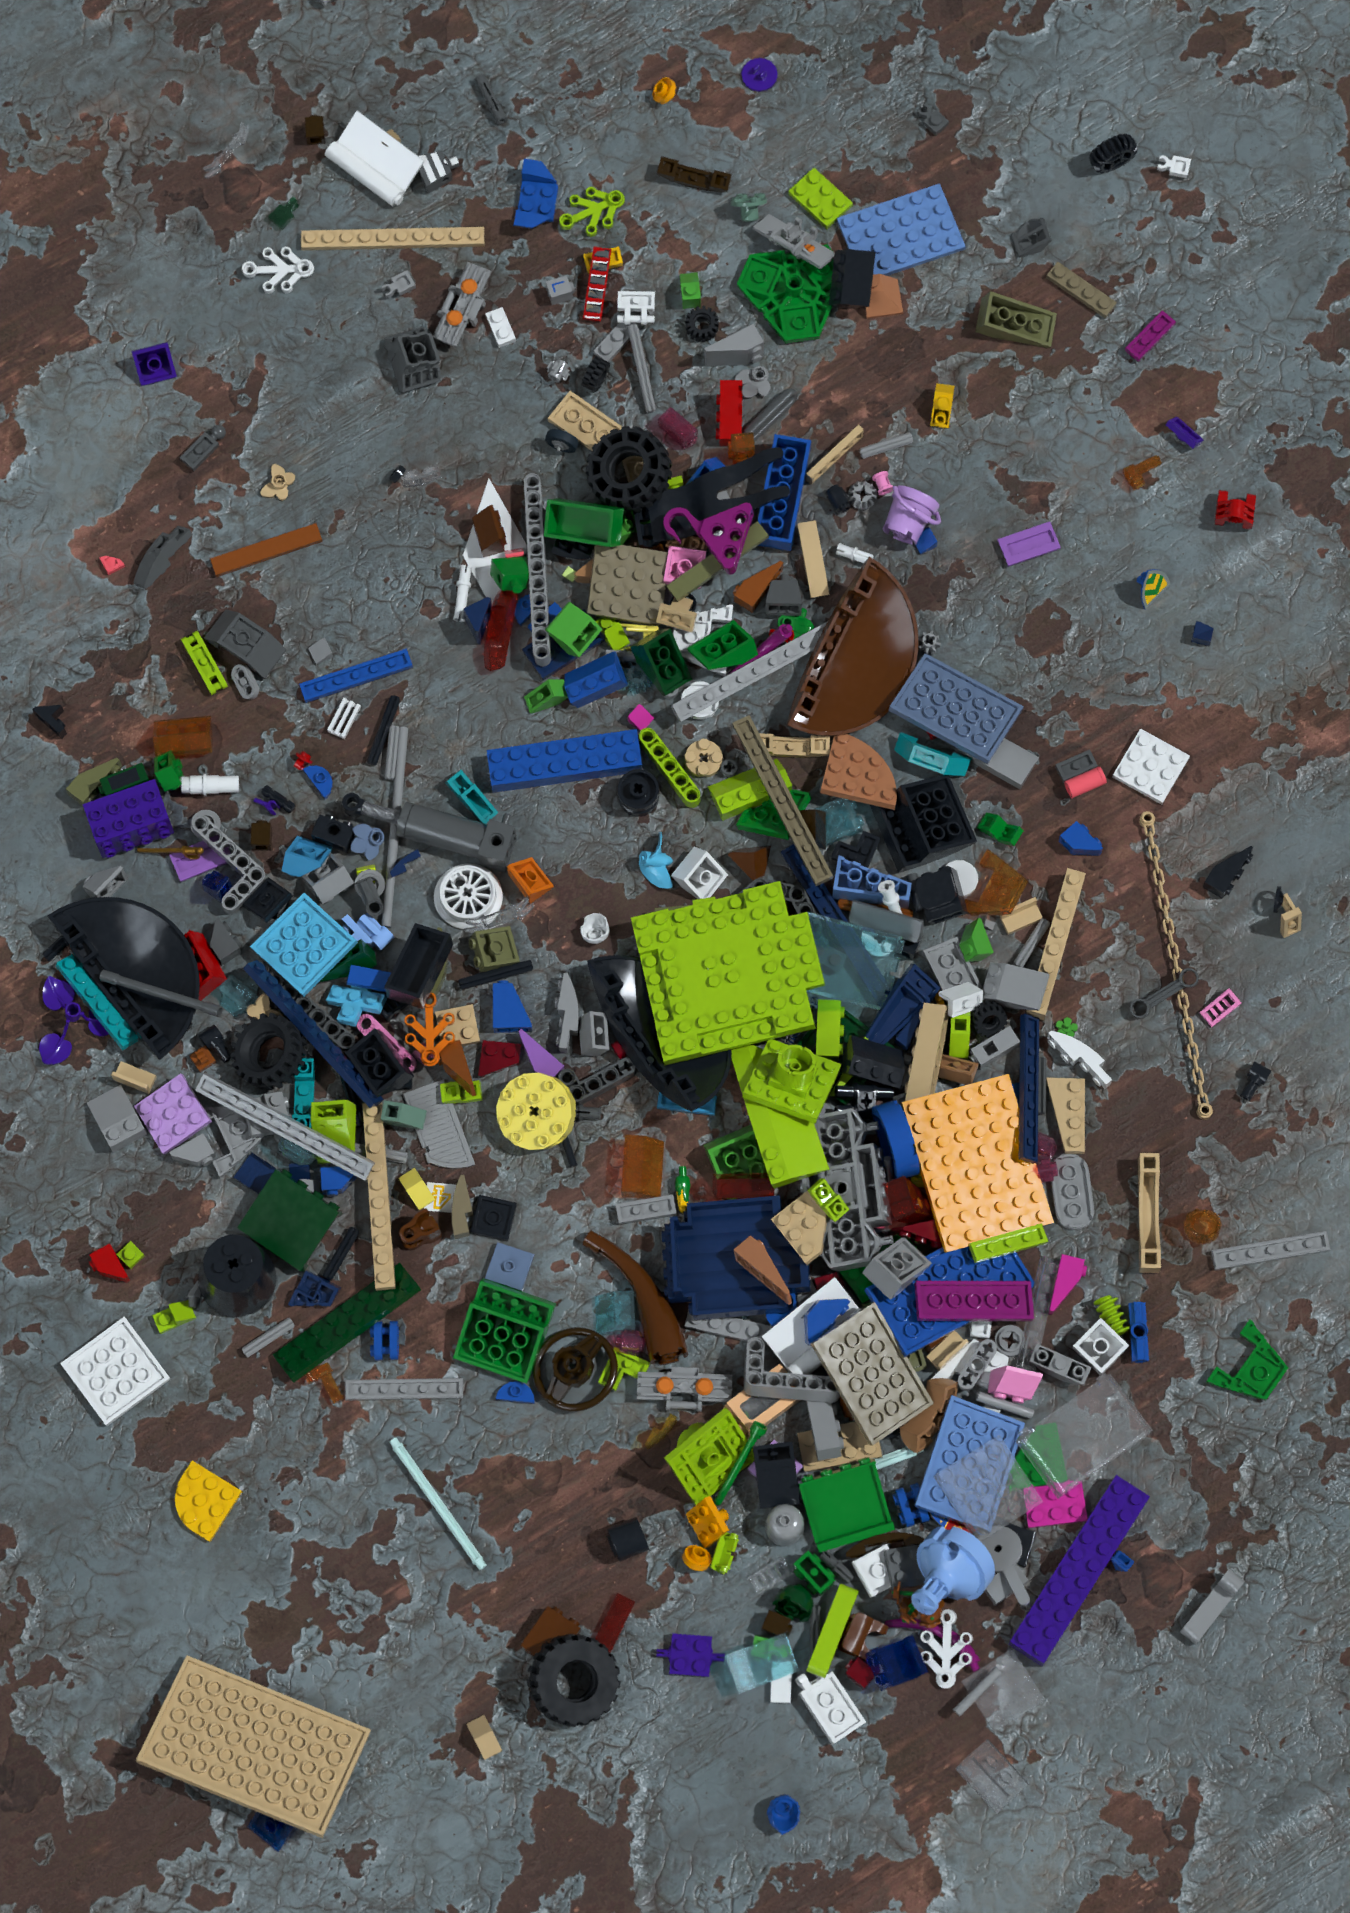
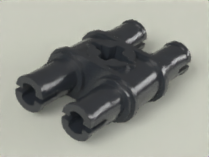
[834,1083,894,1120]

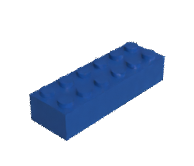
[758,434,811,551]

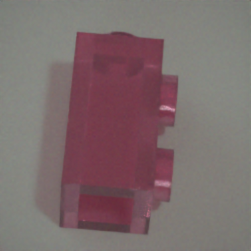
[658,407,698,449]

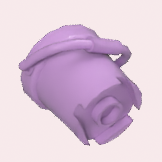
[883,485,941,545]

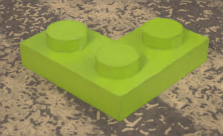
[598,1347,650,1391]

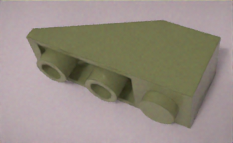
[66,758,122,806]

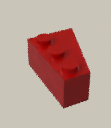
[716,380,742,446]

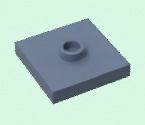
[485,1242,535,1291]

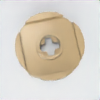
[685,739,723,777]

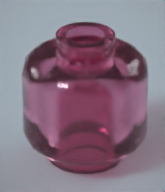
[1038,1132,1057,1161]
[615,1329,645,1356]

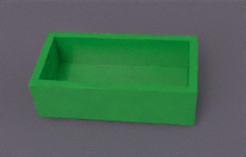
[544,498,624,547]

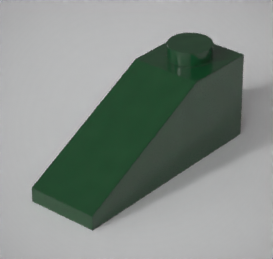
[319,939,377,982]

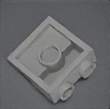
[245,1092,292,1138]

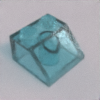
[595,1290,636,1335]

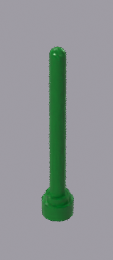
[714,1421,767,1506]

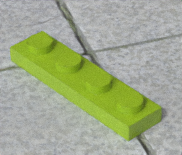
[969,1223,1048,1263]

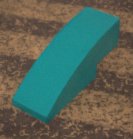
[445,770,498,824]

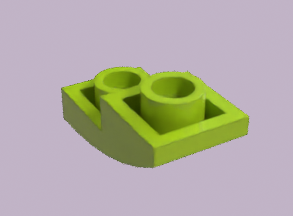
[807,1178,849,1222]

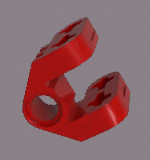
[1214,490,1256,529]

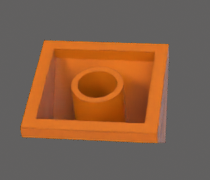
[507,857,554,904]

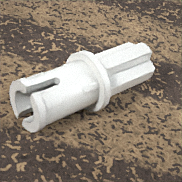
[836,543,873,563]

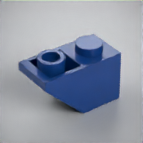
[1059,821,1103,856]

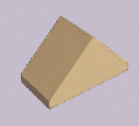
[466,1715,502,1760]

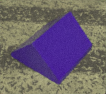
[132,342,177,386]

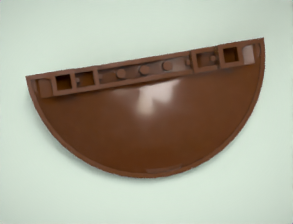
[787,557,918,736]

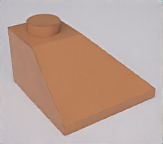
[865,274,903,319]

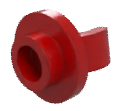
[294,751,313,770]

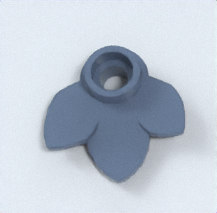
[350,824,384,861]

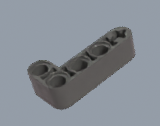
[558,1058,636,1106]

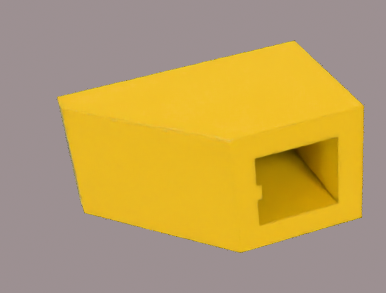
[930,383,955,428]

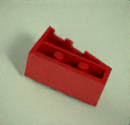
[184,930,227,1001]

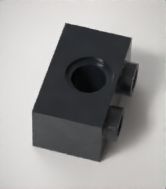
[311,814,355,853]

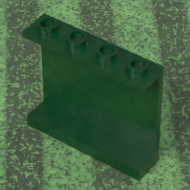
[237,1169,343,1272]

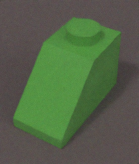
[679,272,701,309]
[524,679,568,713]
[959,918,994,962]

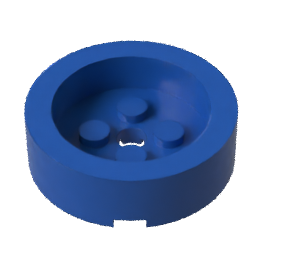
[872,1100,920,1181]

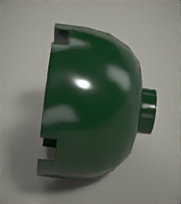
[773,1584,814,1622]

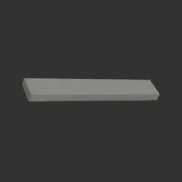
[1211,1231,1331,1271]
[345,1378,463,1401]

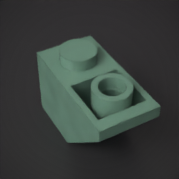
[381,1101,427,1130]

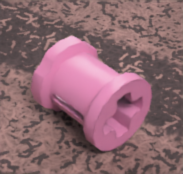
[872,471,893,495]

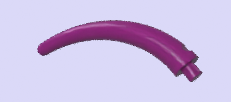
[728,624,793,675]
[884,1619,981,1672]

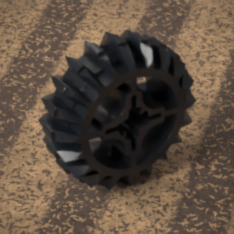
[1089,134,1138,174]

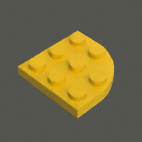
[175,1460,242,1542]

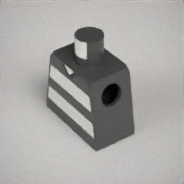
[418,151,460,194]

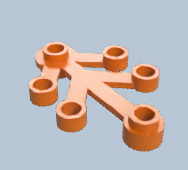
[404,992,455,1067]

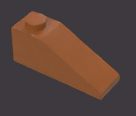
[733,561,784,613]
[438,1040,476,1096]

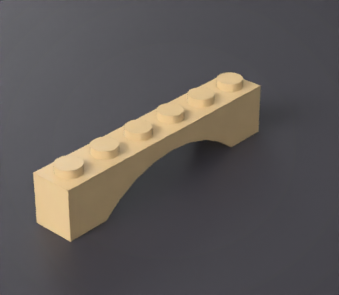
[1138,1153,1161,1273]

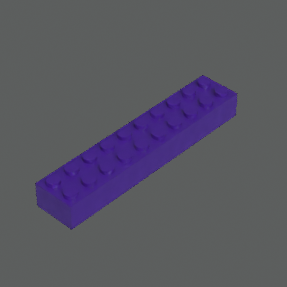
[1008,1475,1150,1666]

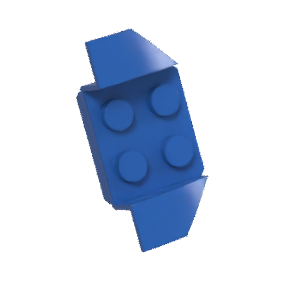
[514,159,558,229]

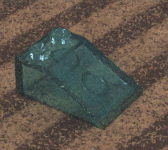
[725,1633,799,1693]

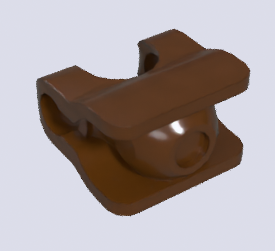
[399,1208,442,1250]
[838,1612,889,1663]

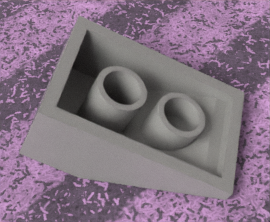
[704,324,764,366]
[982,962,1050,1011]
[87,1085,148,1153]
[862,1237,932,1300]

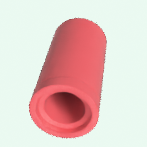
[1064,766,1107,799]

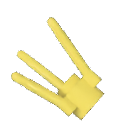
[620,623,659,651]

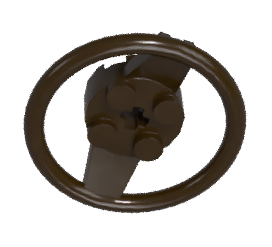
[533,1327,618,1412]

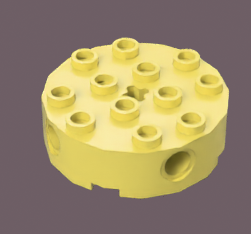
[496,1073,576,1150]

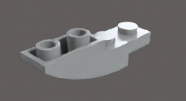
[555,973,579,1053]

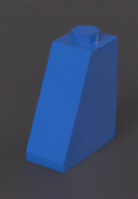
[493,980,532,1033]

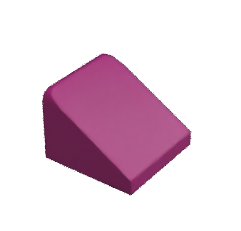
[627,704,654,731]

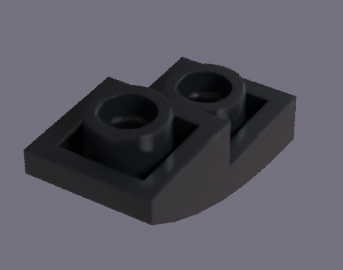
[551,539,594,559]

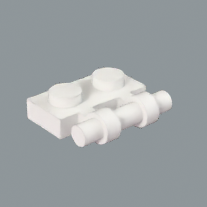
[617,291,655,325]

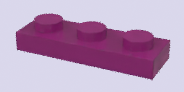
[1125,310,1176,362]

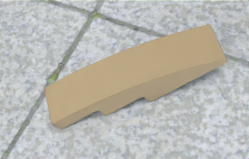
[797,520,829,598]

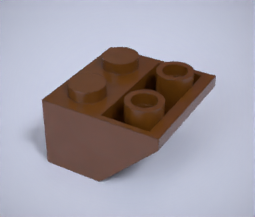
[472,505,507,558]

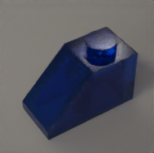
[201,870,232,903]

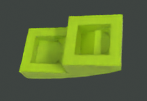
[440,1080,483,1104]

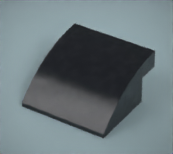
[870,775,977,873]

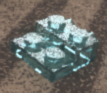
[816,798,864,846]

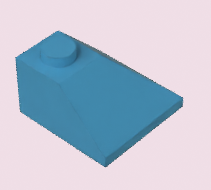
[282,836,333,877]

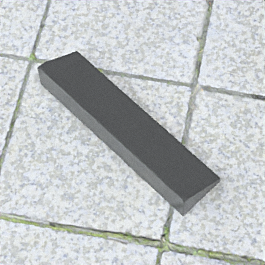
[849,900,923,943]

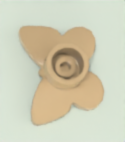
[260,464,295,501]
[246,993,285,1019]

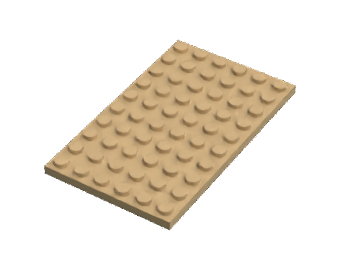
[136,1655,371,1838]

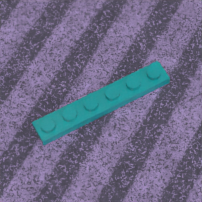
[56,954,138,1050]

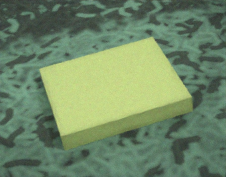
[562,566,576,582]

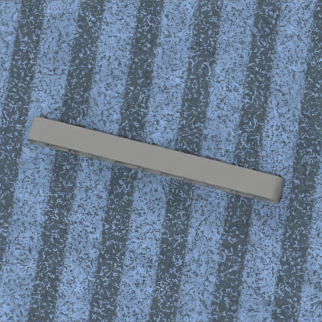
[524,473,551,666]

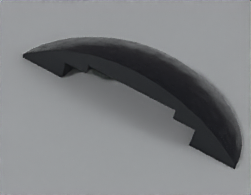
[47,897,200,1060]
[587,955,732,1111]

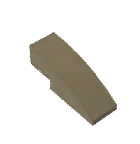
[452,1174,474,1239]

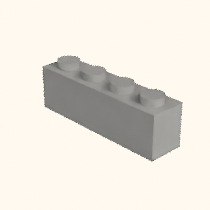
[806,1387,844,1461]

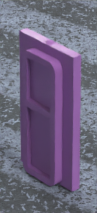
[997,522,1061,567]
[169,835,231,882]

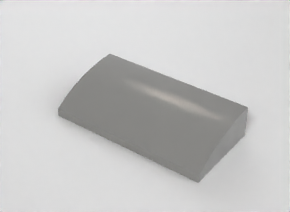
[955,738,1039,789]

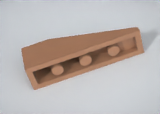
[734,1235,792,1305]

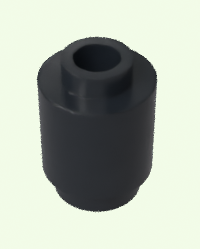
[826,484,852,513]

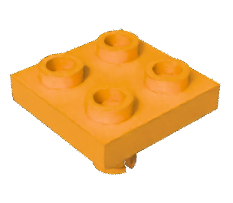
[685,1496,729,1549]

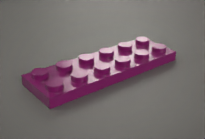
[915,1281,1034,1321]

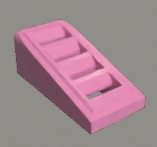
[1199,988,1242,1027]

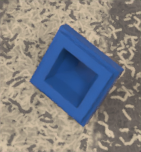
[1111,1550,1134,1572]

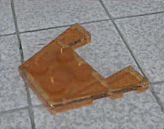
[959,849,1028,917]

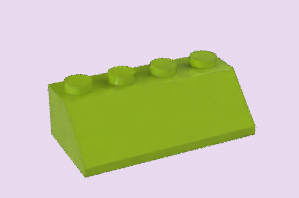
[707,758,792,821]

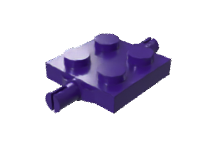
[656,1633,725,1677]

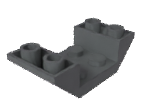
[204,609,287,680]

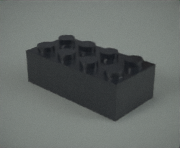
[384,923,453,1009]

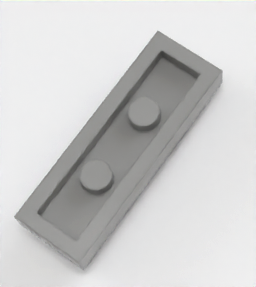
[616,1195,676,1224]

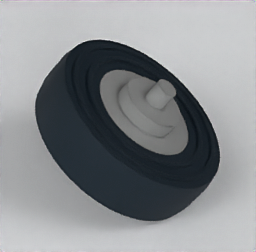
[545,429,579,453]

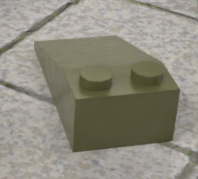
[975,291,1057,348]

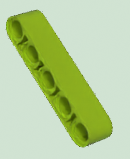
[639,728,700,808]
[806,1583,859,1678]

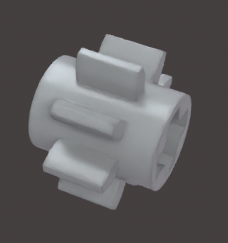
[547,359,570,383]
[918,631,941,654]

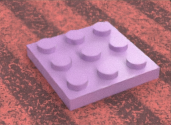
[134,1073,212,1154]

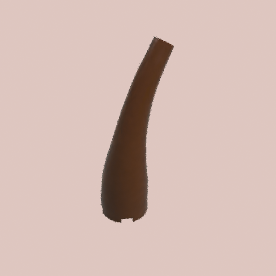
[582,1230,688,1365]

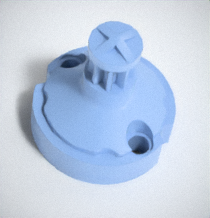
[911,1526,995,1615]

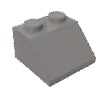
[301,853,354,904]

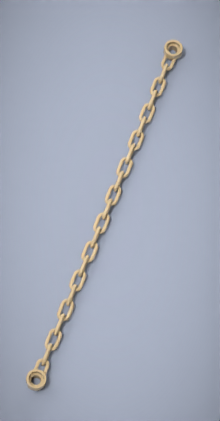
[1139,811,1213,1120]

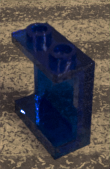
[865,1635,928,1691]

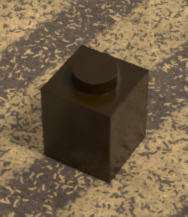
[305,115,326,145]
[251,820,272,850]
[761,1610,793,1640]

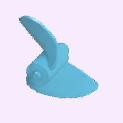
[639,832,673,889]

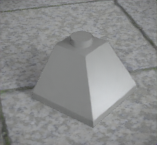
[83,866,128,898]

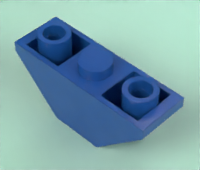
[804,1299,851,1346]

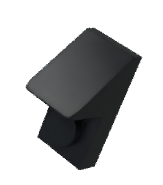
[32,705,67,739]

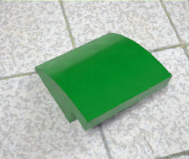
[453,1278,557,1384]

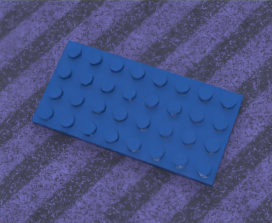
[864,1247,1036,1357]

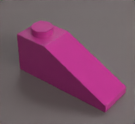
[1048,1254,1087,1315]

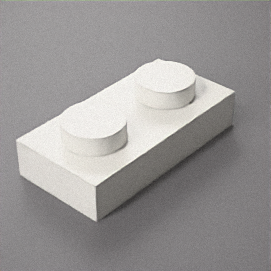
[485,307,516,348]

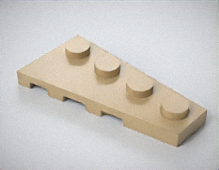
[1046,1077,1085,1154]

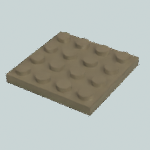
[586,545,668,627]

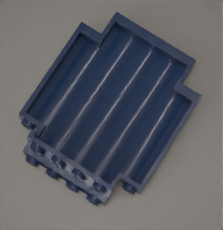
[661,1195,811,1320]

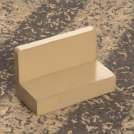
[1000,897,1043,935]
[111,1061,157,1094]
[926,1331,969,1371]

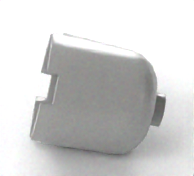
[765,1504,804,1547]

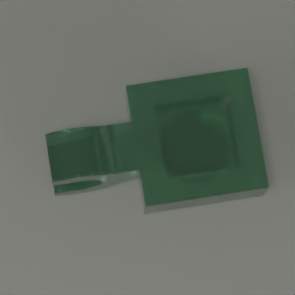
[268,197,299,230]

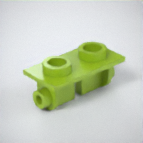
[710,1533,739,1574]

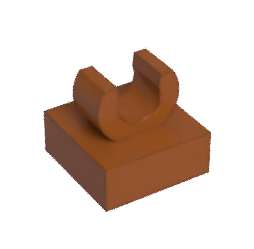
[189,1045,216,1073]

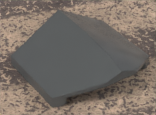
[1012,218,1052,257]

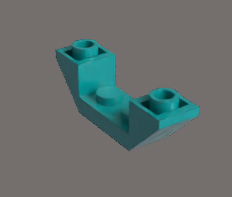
[894,732,971,776]
[292,1058,315,1129]

